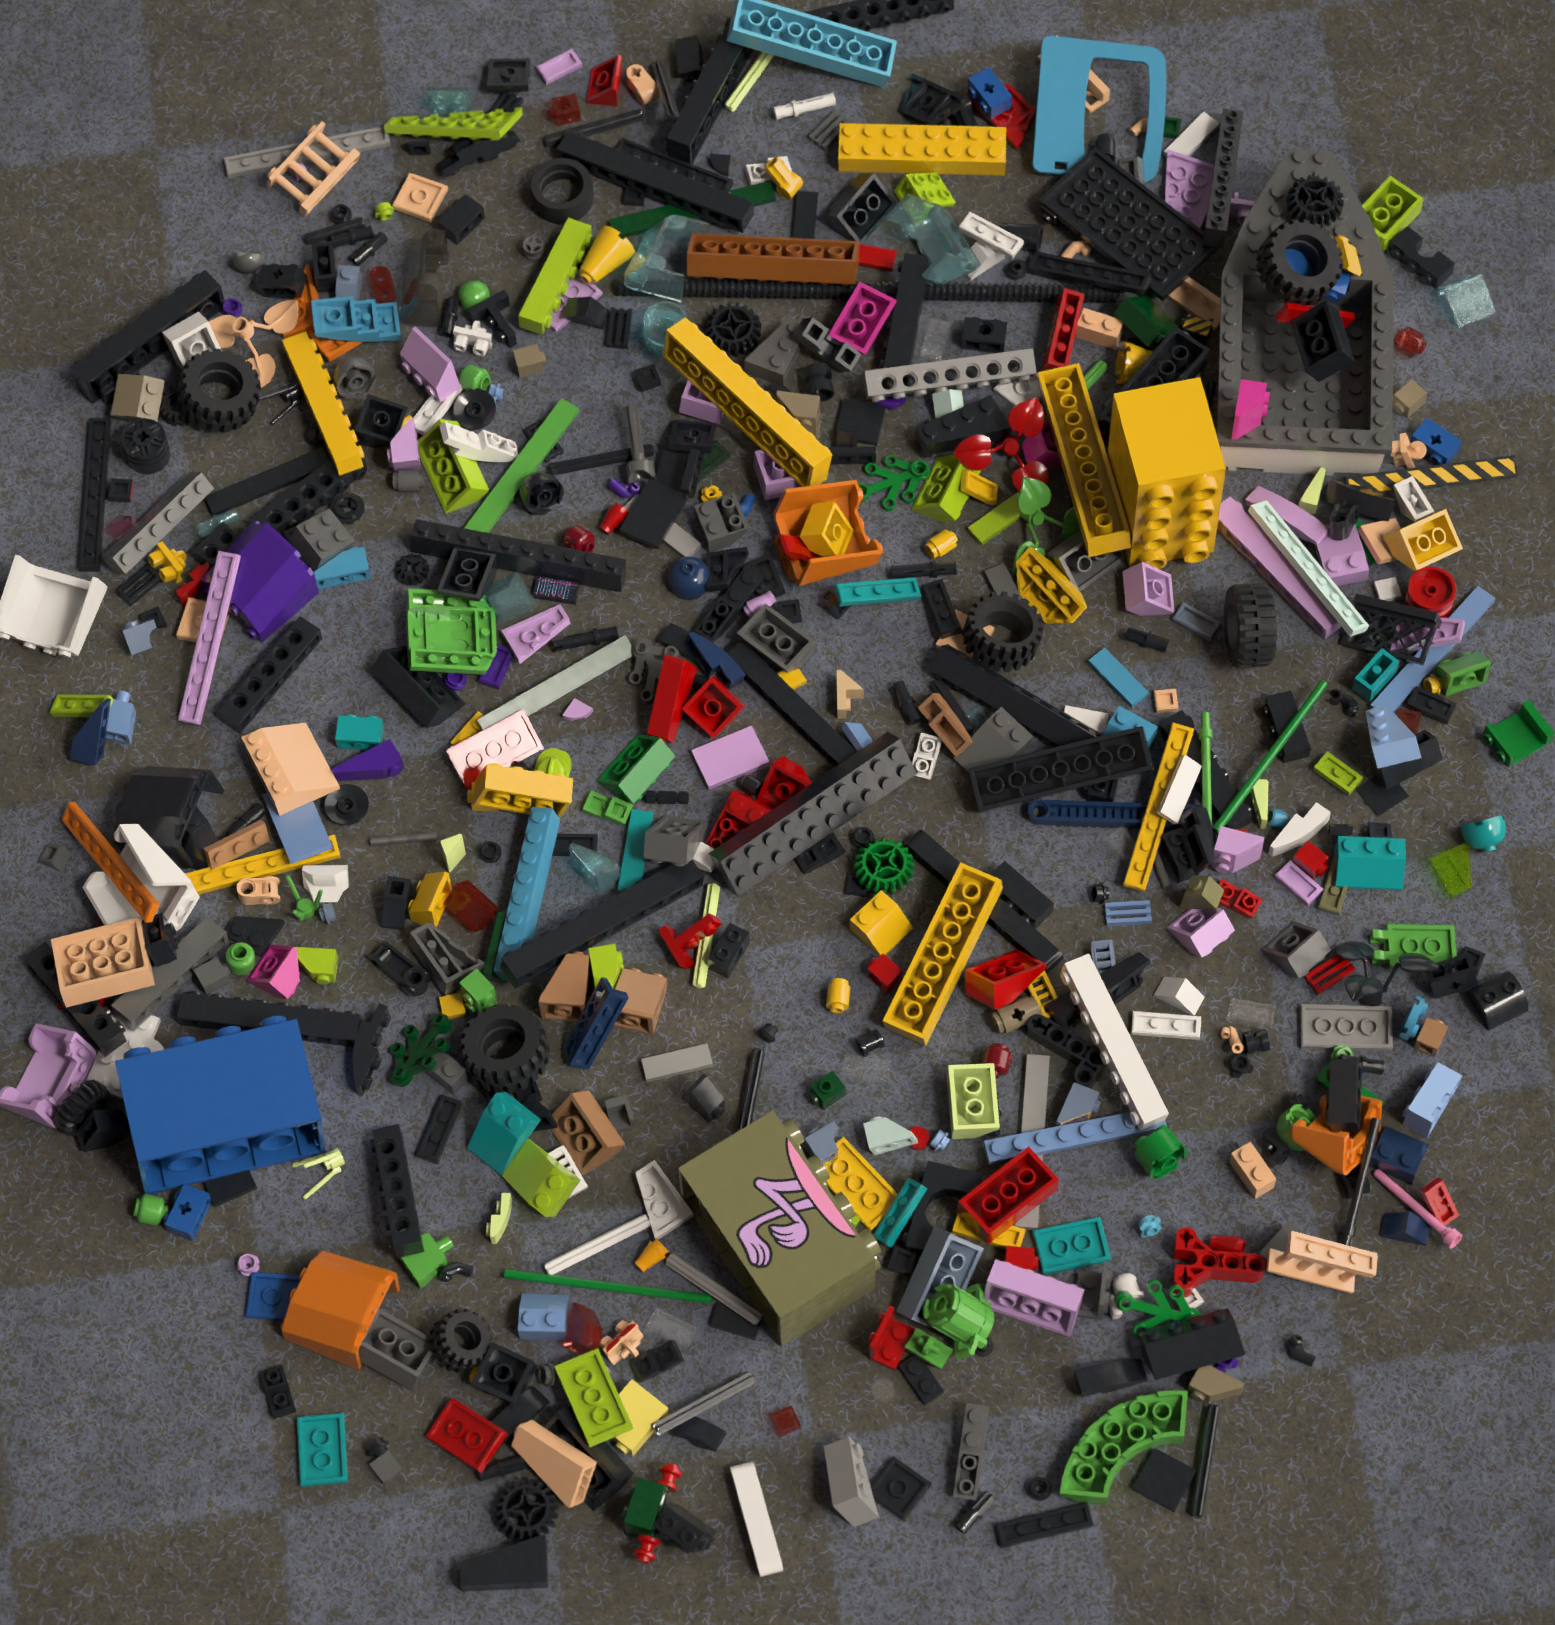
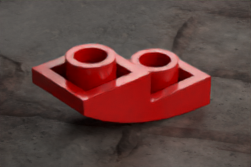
[779,534,816,563]
[176,562,211,606]
[1218,879,1263,918]

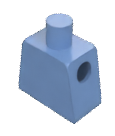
[106,690,136,745]

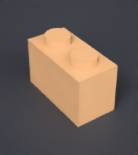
[1076,308,1124,350]
[1229,1142,1276,1199]

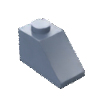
[336,265,362,301]

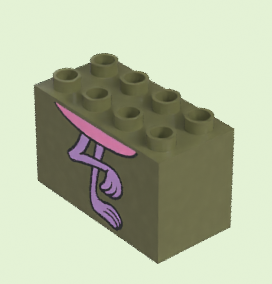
[678,1110,881,1347]

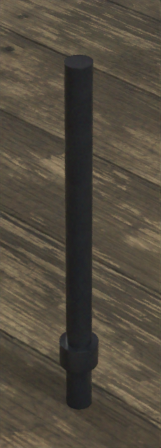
[1341,1118,1381,1246]

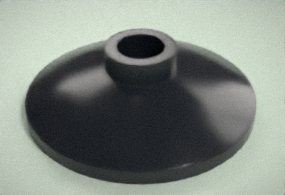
[454,388,496,430]
[324,784,369,826]

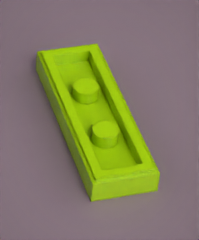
[968,492,1021,546]
[50,694,114,717]

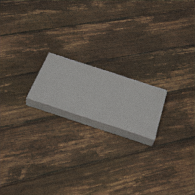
[1300,1004,1393,1051]

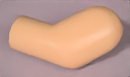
[1129,118,1148,137]
[1060,241,1092,258]
[1221,1026,1243,1054]

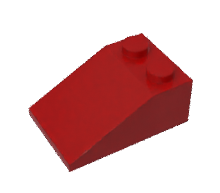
[965,949,1047,1009]

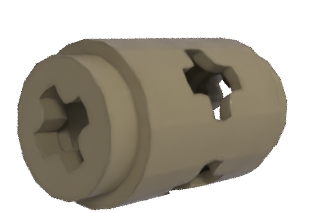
[991,996,1042,1034]

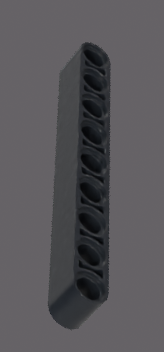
[725,639,857,767]
[903,830,1064,974]

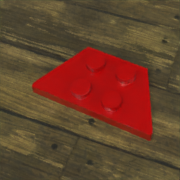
[965,83,1036,150]

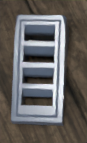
[1090,939,1116,974]

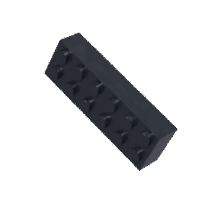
[1098,327,1210,436]

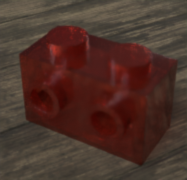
[443,880,499,933]

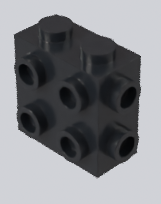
[654,1504,716,1554]

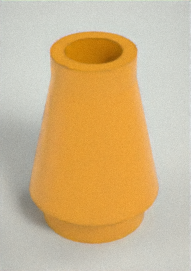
[634,1238,669,1272]

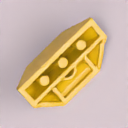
[1015,547,1087,624]

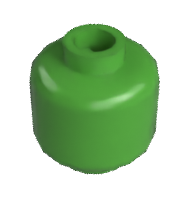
[458,365,491,391]
[226,942,255,976]
[133,1194,168,1226]

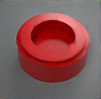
[909,1126,929,1151]

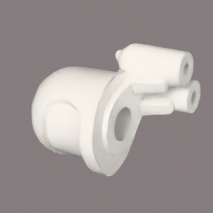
[1108,1273,1145,1320]

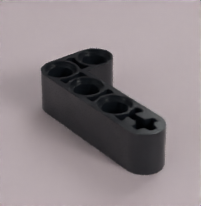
[1027,1014,1105,1089]

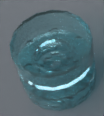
[642,301,687,357]

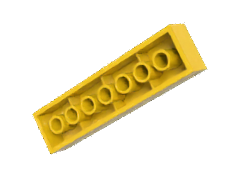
[838,123,1006,176]
[883,862,1003,1046]

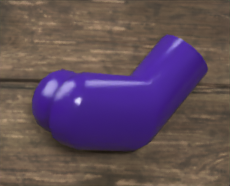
[874,394,906,410]
[608,477,640,498]

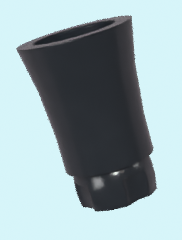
[998,222,1043,252]

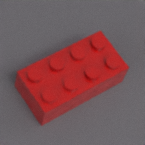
[957,1146,1059,1245]

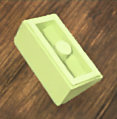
[440,834,466,873]

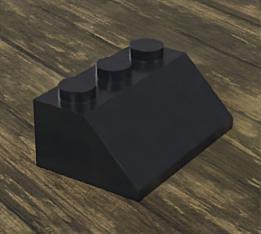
[822,173,898,244]

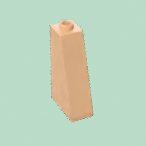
[512,1420,597,1508]

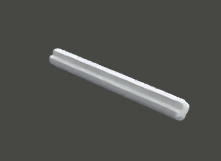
[544,1214,650,1275]

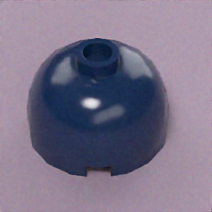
[667,556,709,600]

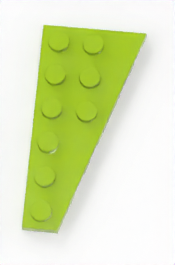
[384,107,523,141]

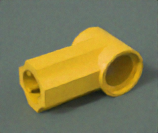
[764,157,804,200]

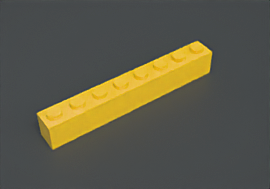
[282,331,365,476]

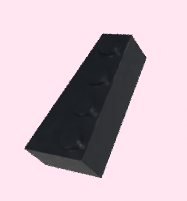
[914,395,1012,458]

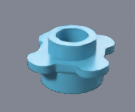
[1139,1215,1162,1238]

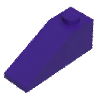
[331,739,404,781]

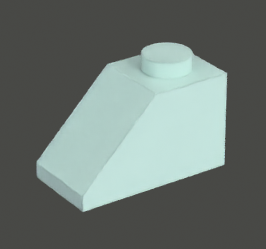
[863,1117,918,1155]

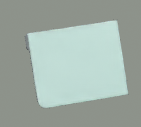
[932,389,964,418]

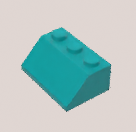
[1334,836,1406,890]

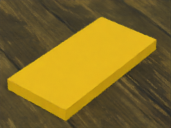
[824,1137,898,1232]

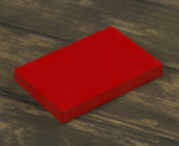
[425,1397,508,1473]

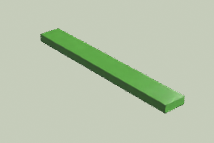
[464,398,580,533]

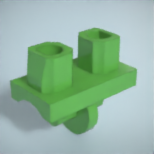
[905,1328,953,1370]

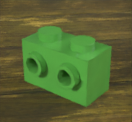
[459,968,497,1014]

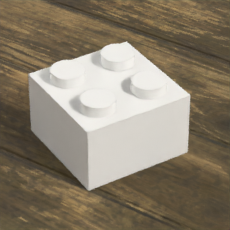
[162,312,222,370]

